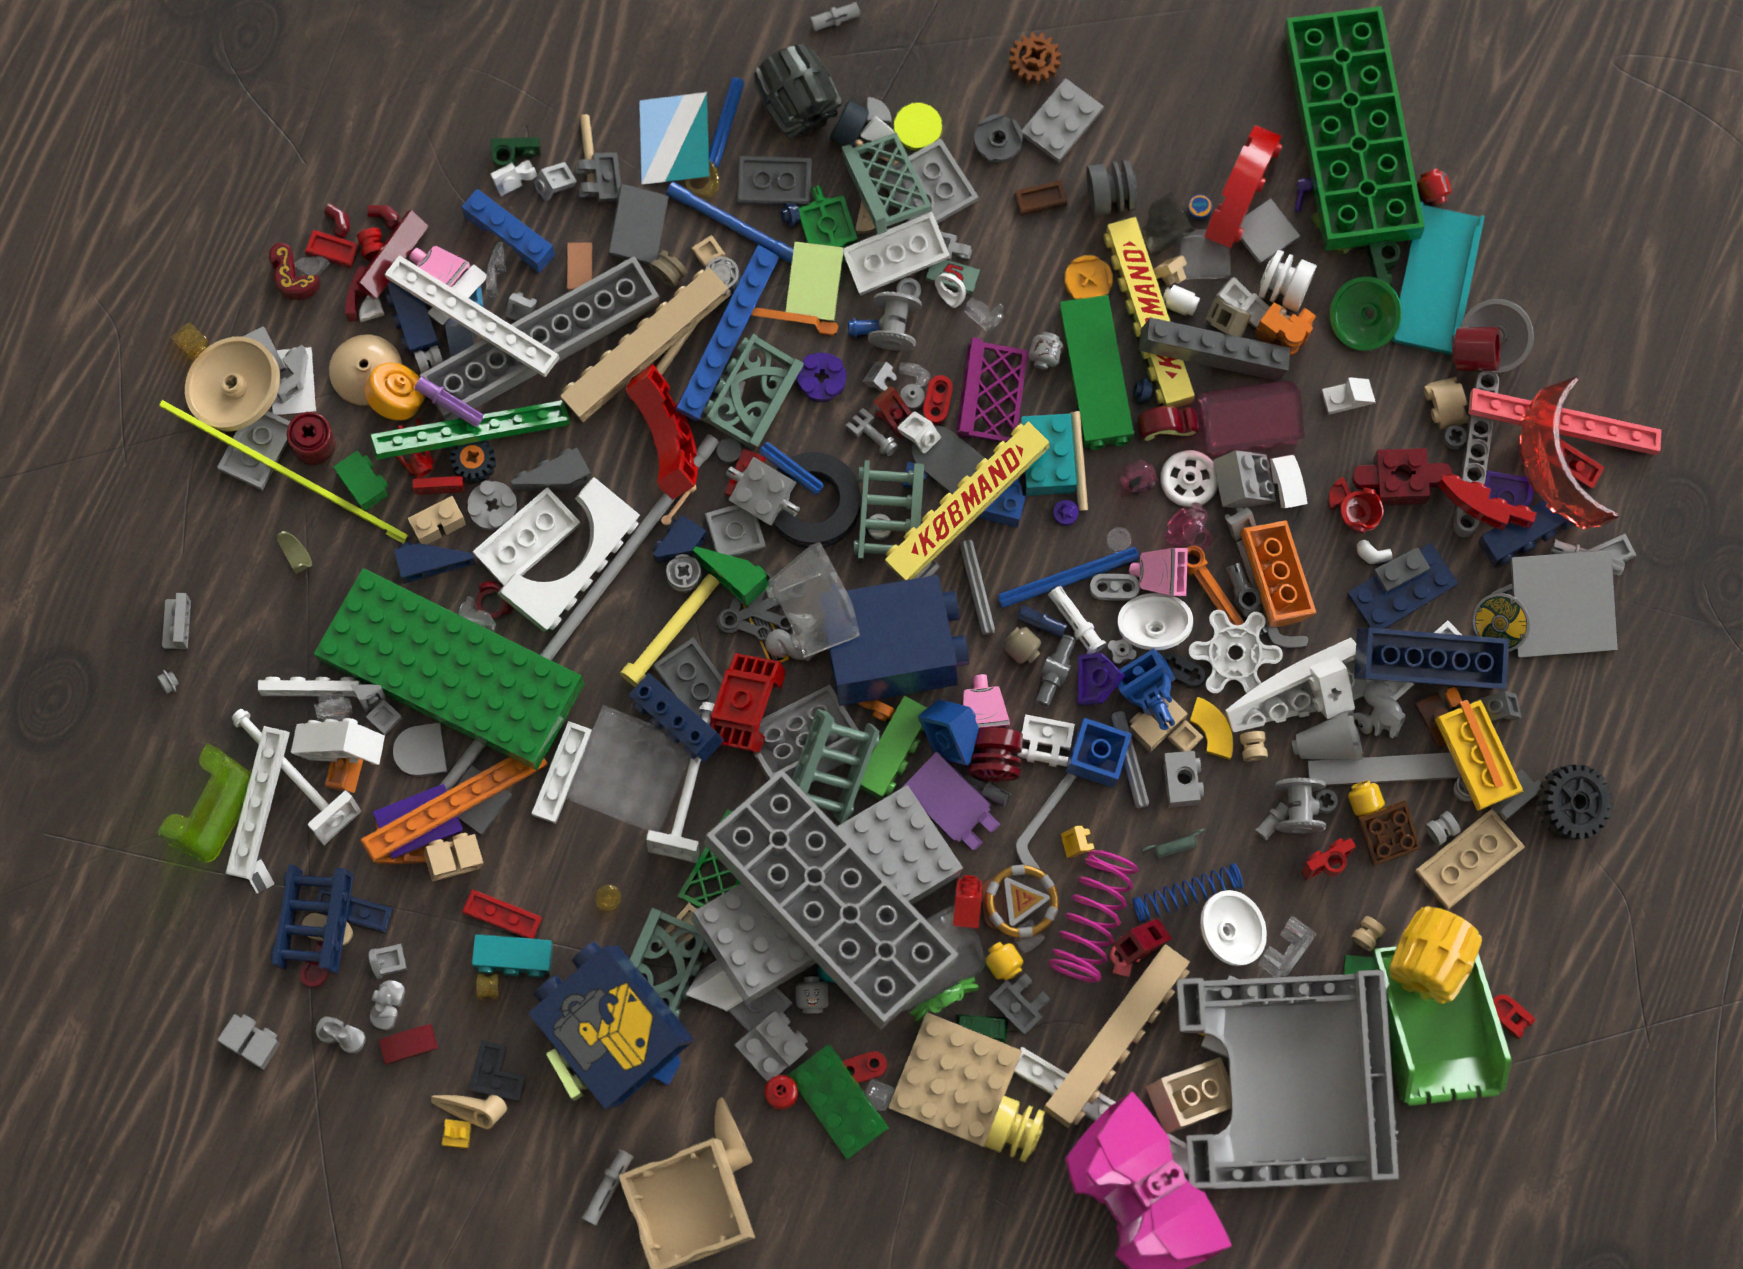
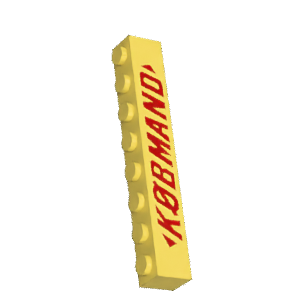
[1104,217,1195,408]
[885,421,1050,581]

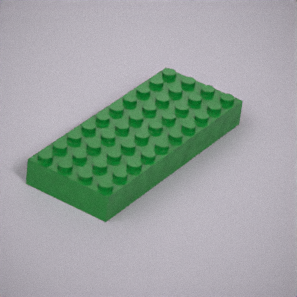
[1284,6,1425,251]
[314,568,585,770]

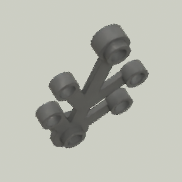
[717,572,808,642]

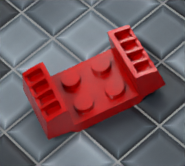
[710,653,786,753]

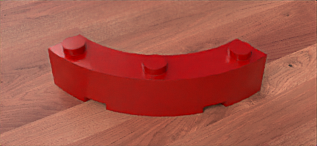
[1204,125,1283,248]
[625,364,698,500]

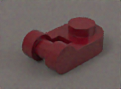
[300,941,342,988]

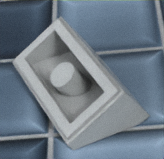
[351,685,387,712]

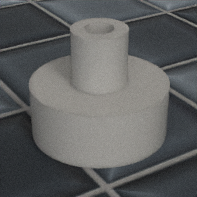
[900,384,925,411]

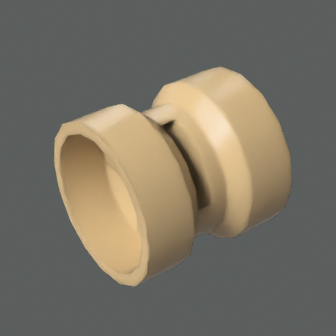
[1240,731,1268,762]
[1351,916,1386,951]

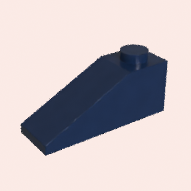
[394,542,476,584]

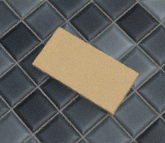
[1415,809,1525,911]

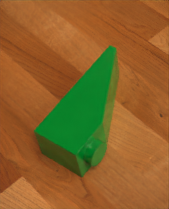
[693,547,768,606]

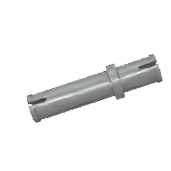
[582,1149,634,1226]

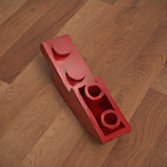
[1438,474,1537,530]

